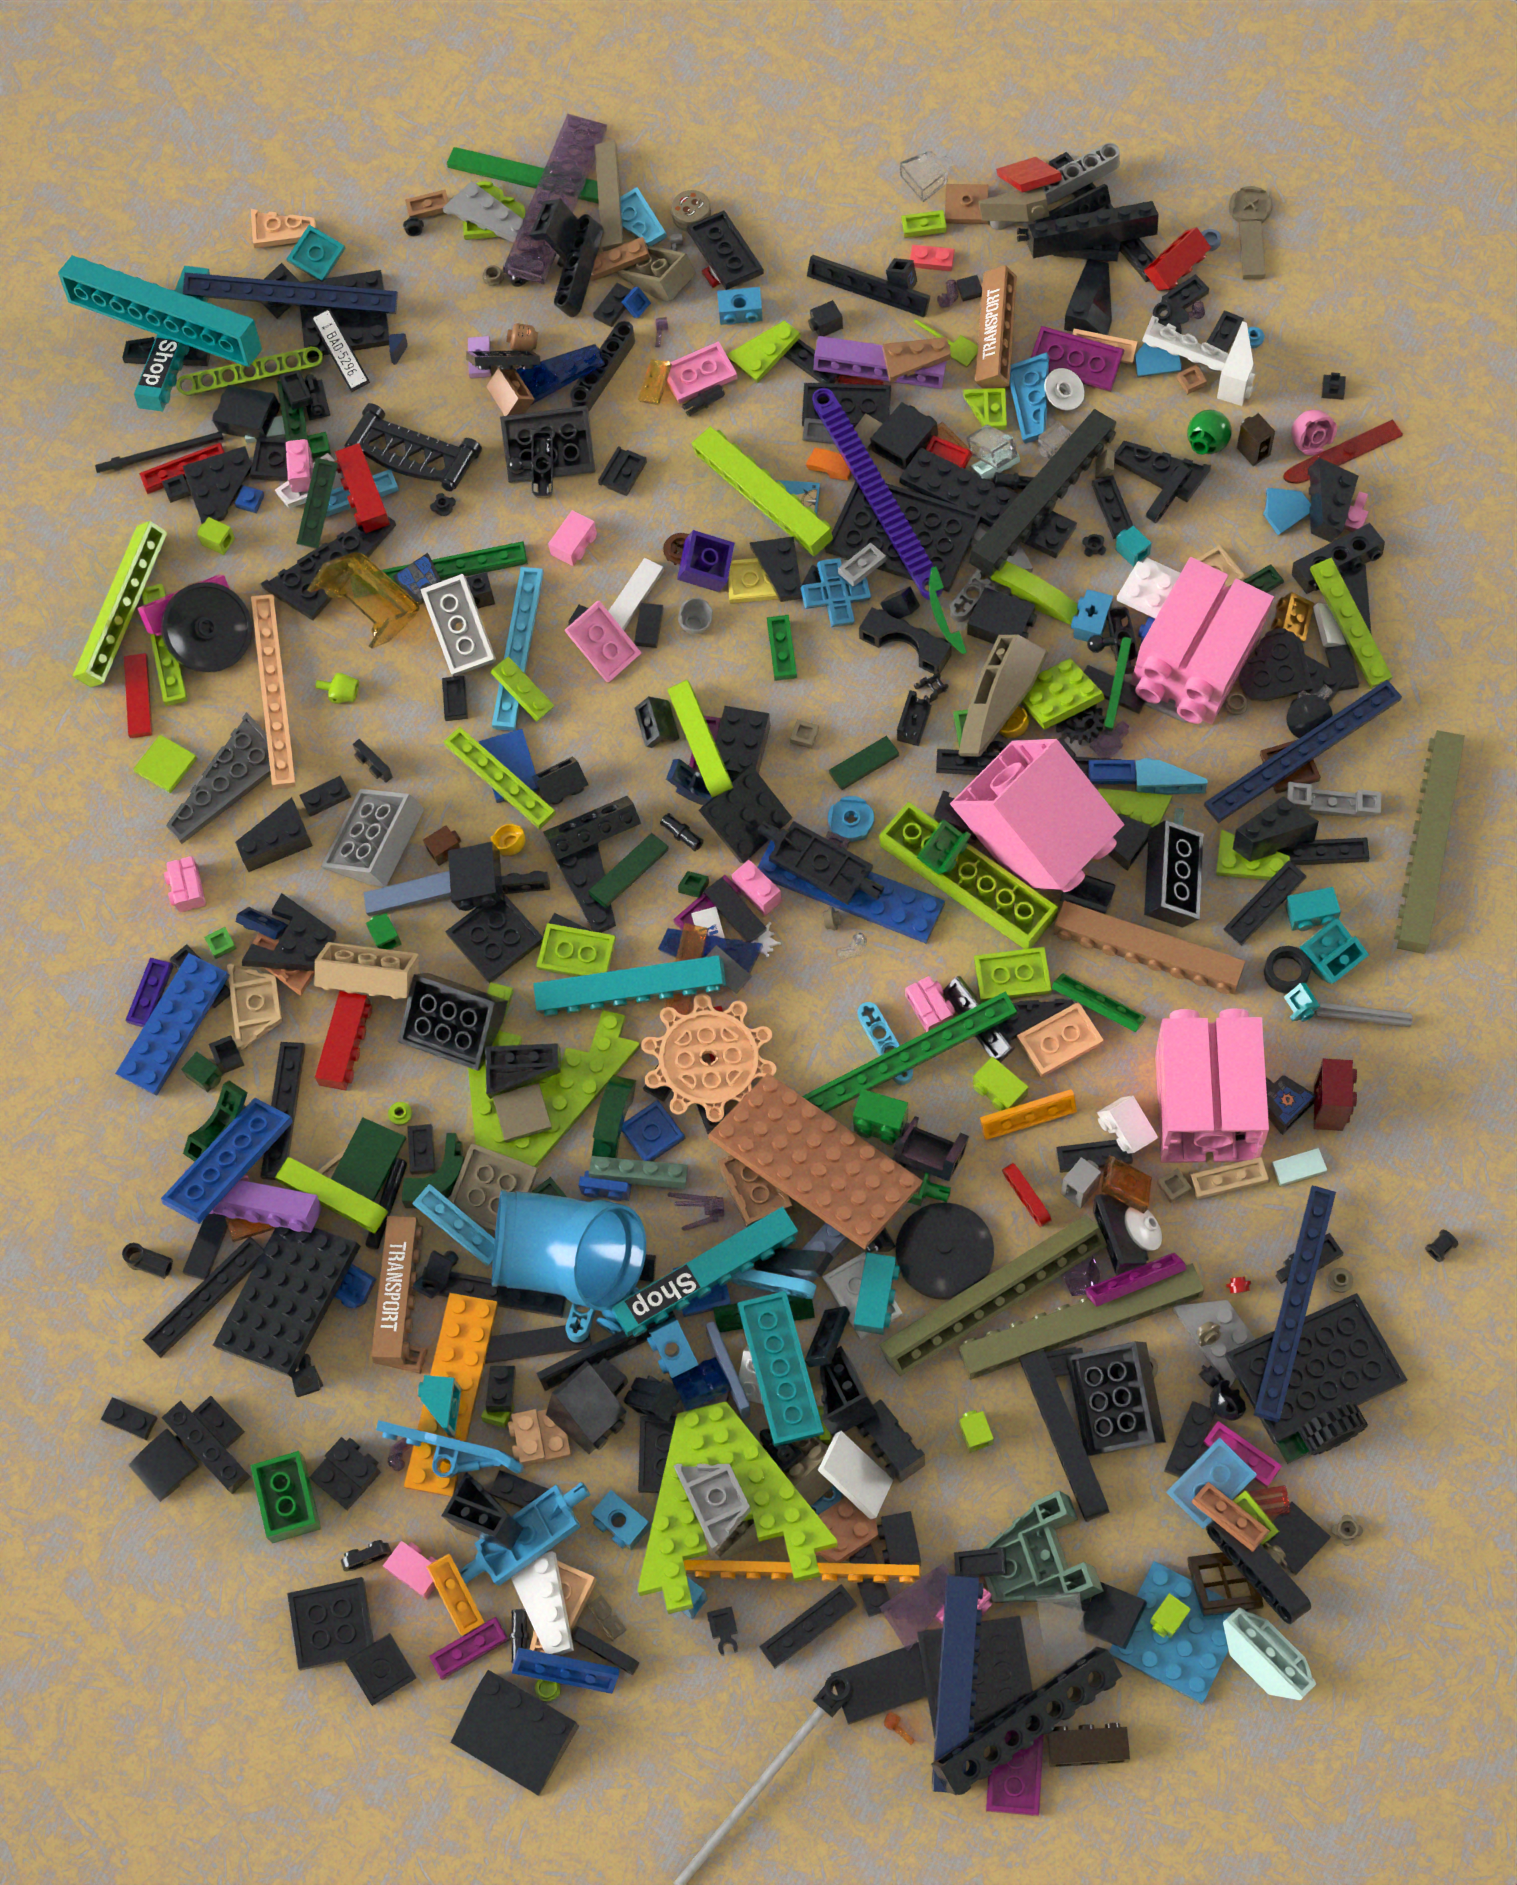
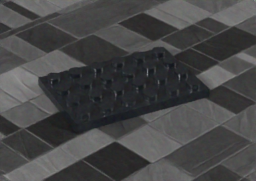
[825,481,982,592]
[213,1226,361,1378]
[1225,1293,1408,1445]

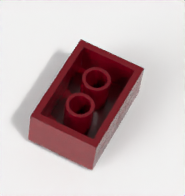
[1313,1058,1357,1131]

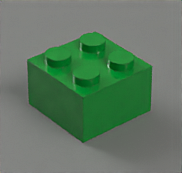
[853,1089,908,1145]

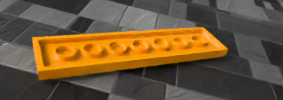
[404,1293,498,1497]

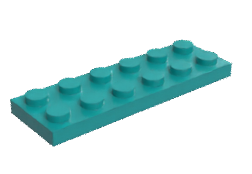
[737,1291,824,1447]

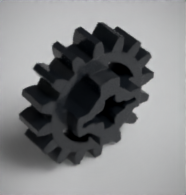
[1055,704,1105,745]

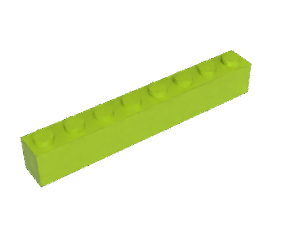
[691,426,833,557]
[72,521,168,687]

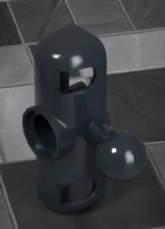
[508,431,553,498]
[1087,607,1138,674]

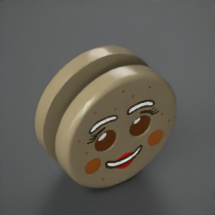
[671,190,711,231]

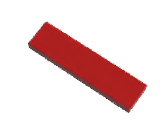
[139,442,225,494]
[124,653,152,738]

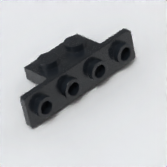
[1034,184,1111,223]

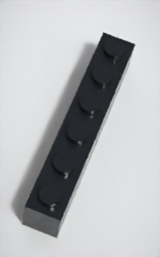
[1027,201,1159,258]

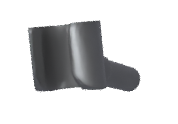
[670,233,683,251]

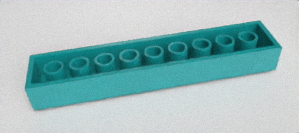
[58,255,262,367]

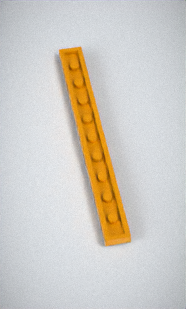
[684,1560,921,1584]

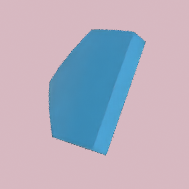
[1135,342,1182,377]
[1263,488,1311,535]

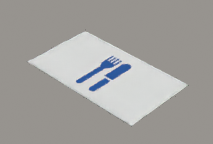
[691,907,728,956]

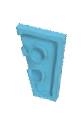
[621,187,667,246]

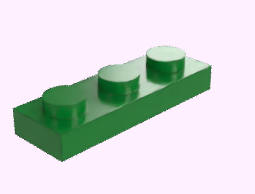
[767,615,797,681]

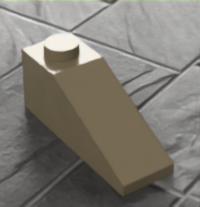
[979,187,1049,222]

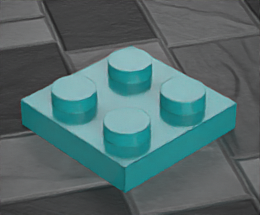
[286,225,346,281]

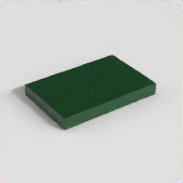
[331,1117,407,1202]

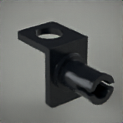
[412,1250,459,1299]
[292,1354,323,1397]

